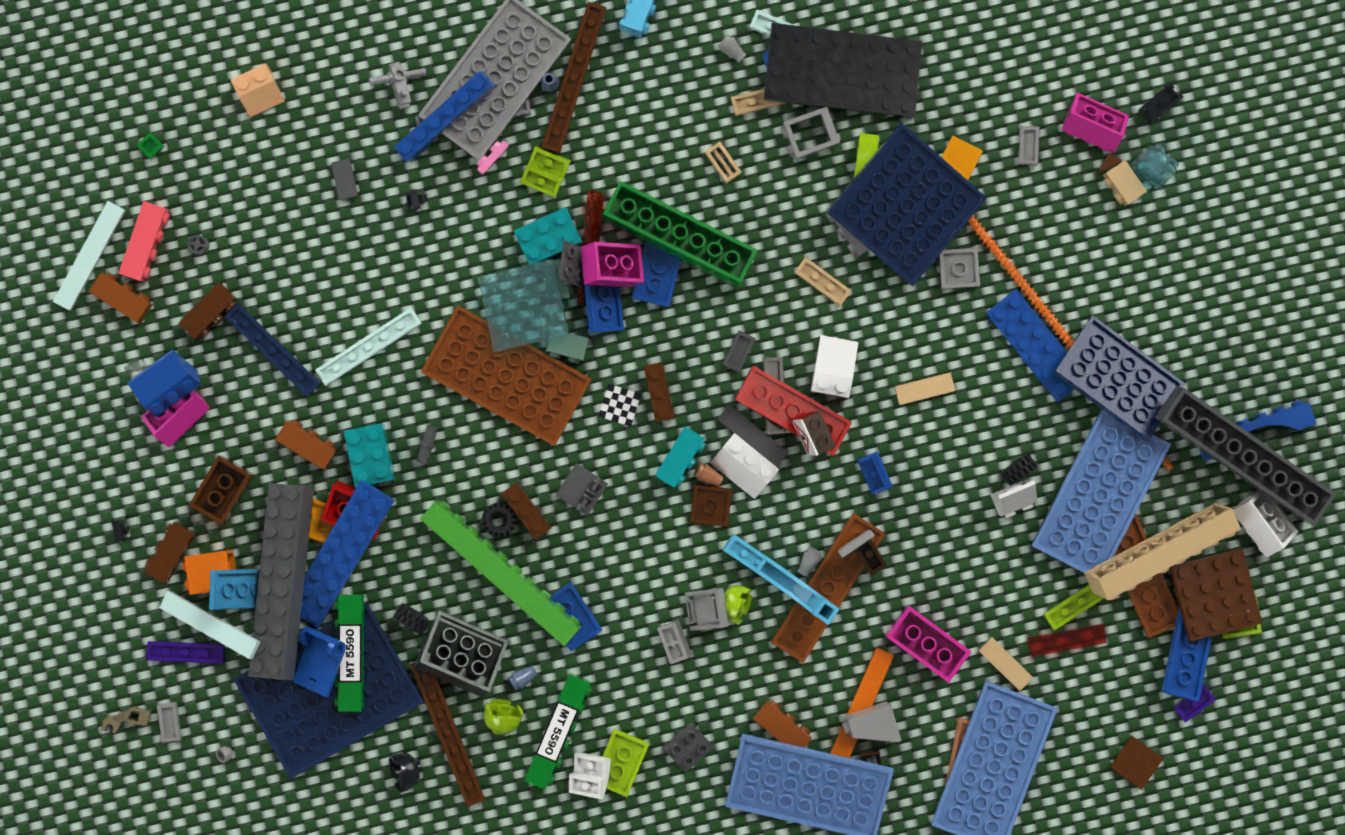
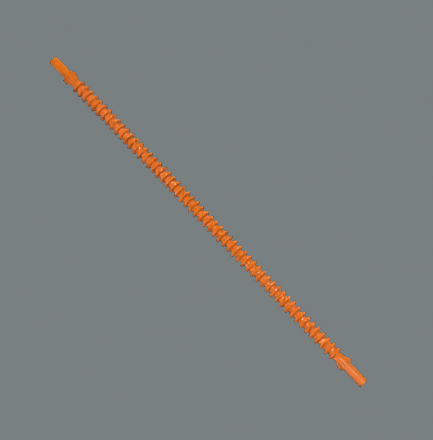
[967,214,1174,471]

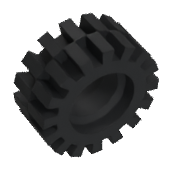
[1000,453,1038,486]
[481,503,517,537]
[394,603,431,635]

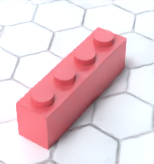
[118,201,170,282]

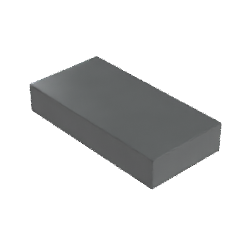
[331,159,358,200]
[722,330,756,373]

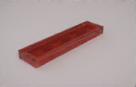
[1027,624,1107,657]

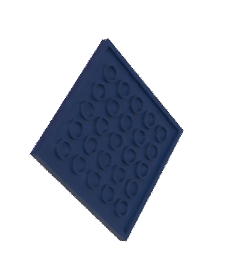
[826,123,987,286]

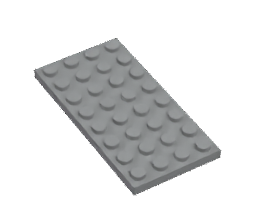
[418,0,572,161]

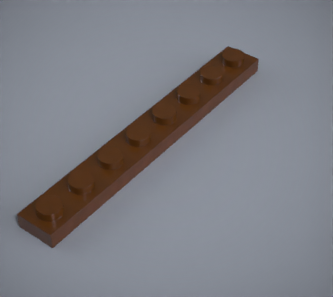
[542,2,607,153]
[410,662,486,807]

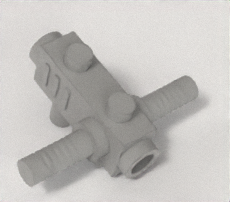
[369,62,426,110]

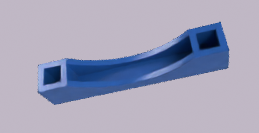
[394,71,497,162]
[1199,400,1317,461]

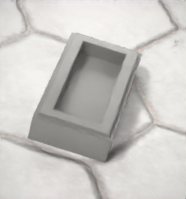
[1018,126,1040,166]
[837,529,875,558]
[157,702,182,743]

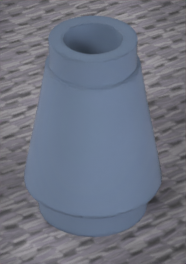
[540,73,559,92]
[508,666,538,691]

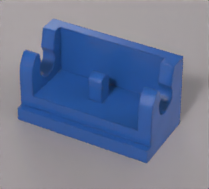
[857,451,893,495]

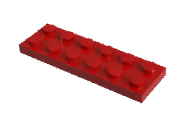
[734,366,852,456]

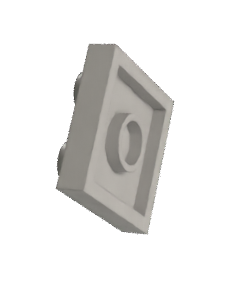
[939,248,980,289]

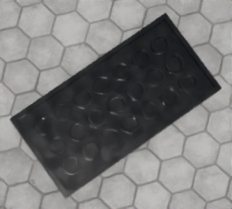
[763,23,922,118]

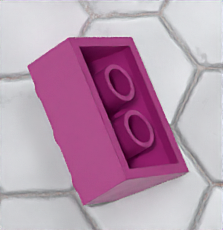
[1061,92,1129,153]
[141,389,210,448]

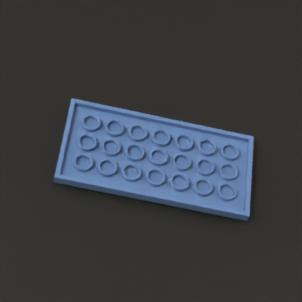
[1031,409,1171,573]
[931,680,1058,835]
[725,734,894,835]

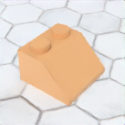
[231,63,285,118]

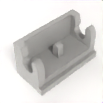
[657,619,692,664]

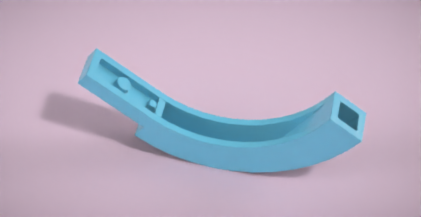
[722,534,840,625]

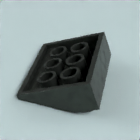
[413,611,508,698]

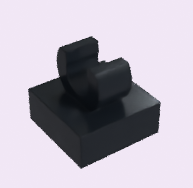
[405,189,428,212]

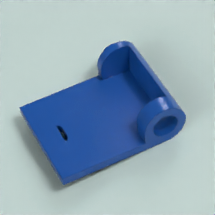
[293,627,346,698]

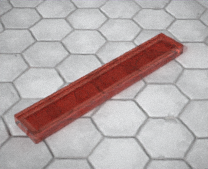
[577,190,604,307]

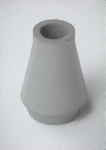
[718,35,746,63]
[798,547,822,577]

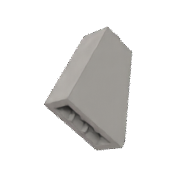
[842,701,902,742]

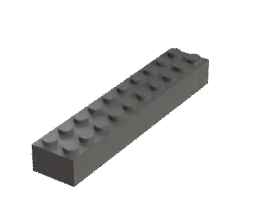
[1155,386,1336,526]
[248,483,314,680]

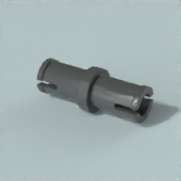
[416,424,438,465]

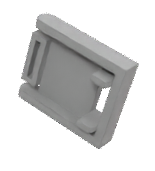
[685,588,729,631]

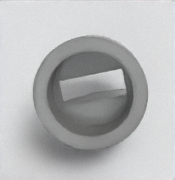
[216,746,233,763]

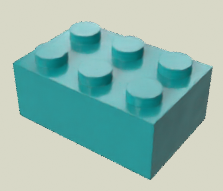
[514,207,583,267]
[344,423,396,488]
[655,426,706,488]

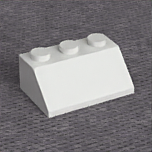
[710,433,779,499]
[1233,490,1298,558]

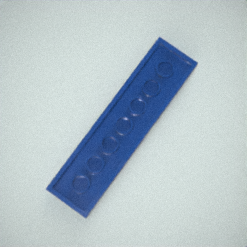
[300,480,395,629]

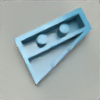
[619,0,656,38]

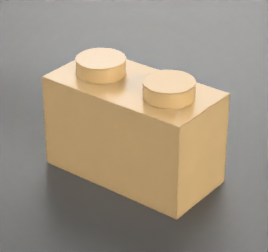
[1103,160,1147,206]

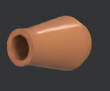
[693,463,723,486]

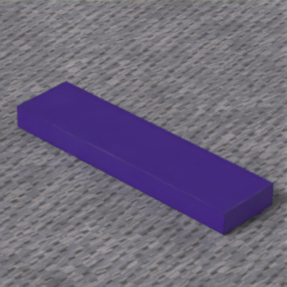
[147,641,225,664]

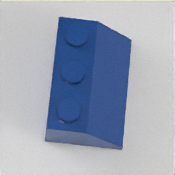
[128,349,201,417]

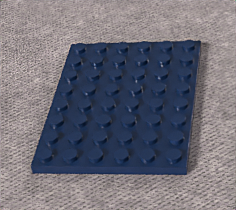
[233,602,425,779]

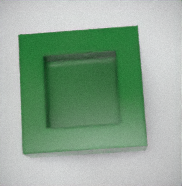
[136,132,165,160]

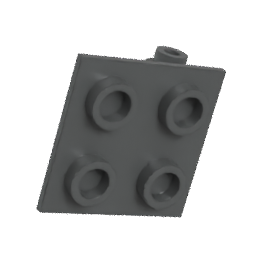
[559,241,584,287]
[556,463,608,516]
[663,722,714,772]

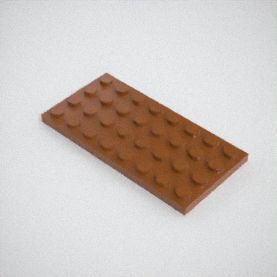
[421,305,592,446]

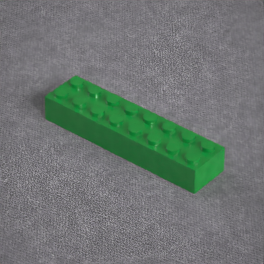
[602,181,758,289]

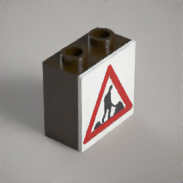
[792,411,836,456]

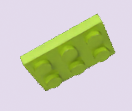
[602,728,650,797]

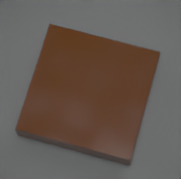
[690,485,732,527]
[1109,735,1164,790]

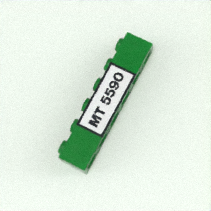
[335,594,364,712]
[524,673,593,790]

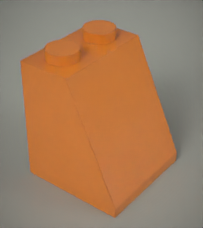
[182,549,236,595]

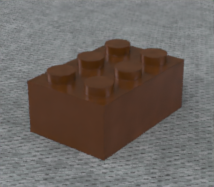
[189,455,255,525]

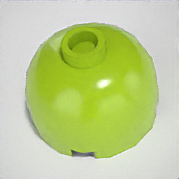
[724,585,753,625]
[484,699,523,735]

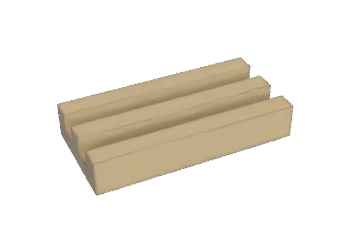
[704,141,742,184]

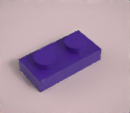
[1173,684,1216,723]

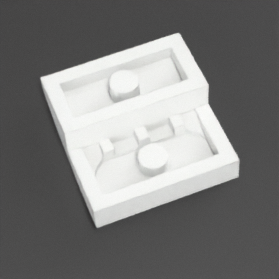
[569,752,611,799]

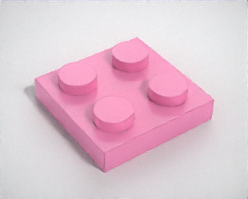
[477,140,509,175]

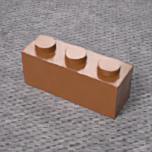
[88,272,154,324]
[275,419,339,470]
[752,700,812,748]

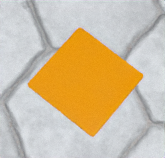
[942,136,983,180]

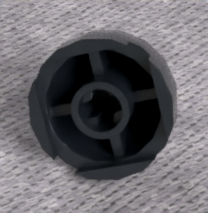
[389,753,422,793]

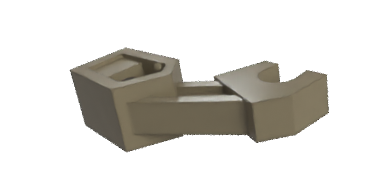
[101,706,152,733]

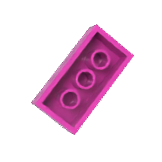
[885,605,971,683]

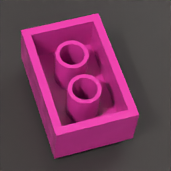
[581,242,644,287]

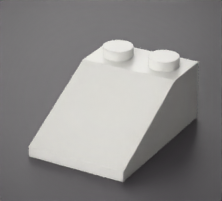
[810,335,858,399]
[991,480,1037,518]

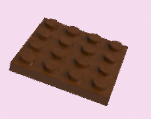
[1169,548,1262,641]

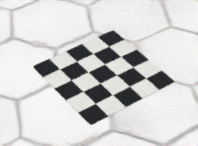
[598,384,641,426]

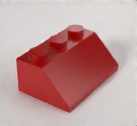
[321,481,386,541]

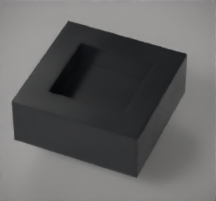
[111,520,129,541]

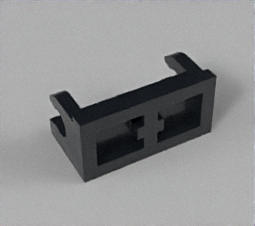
[1138,85,1184,125]

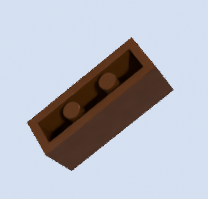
[178,282,238,340]
[644,362,674,423]
[501,482,552,540]
[144,522,197,584]

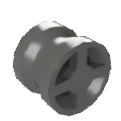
[187,235,209,255]

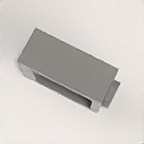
[781,107,840,160]

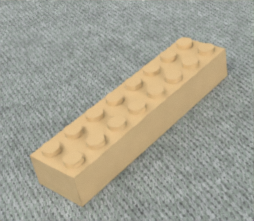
[1084,503,1241,600]

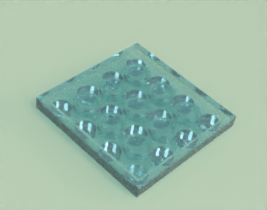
[478,260,570,352]

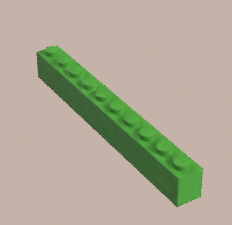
[420,500,582,646]

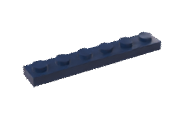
[225,303,321,397]

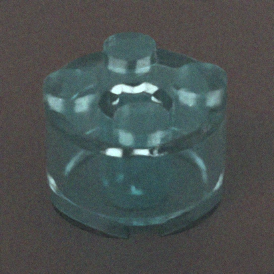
[1132,144,1179,189]

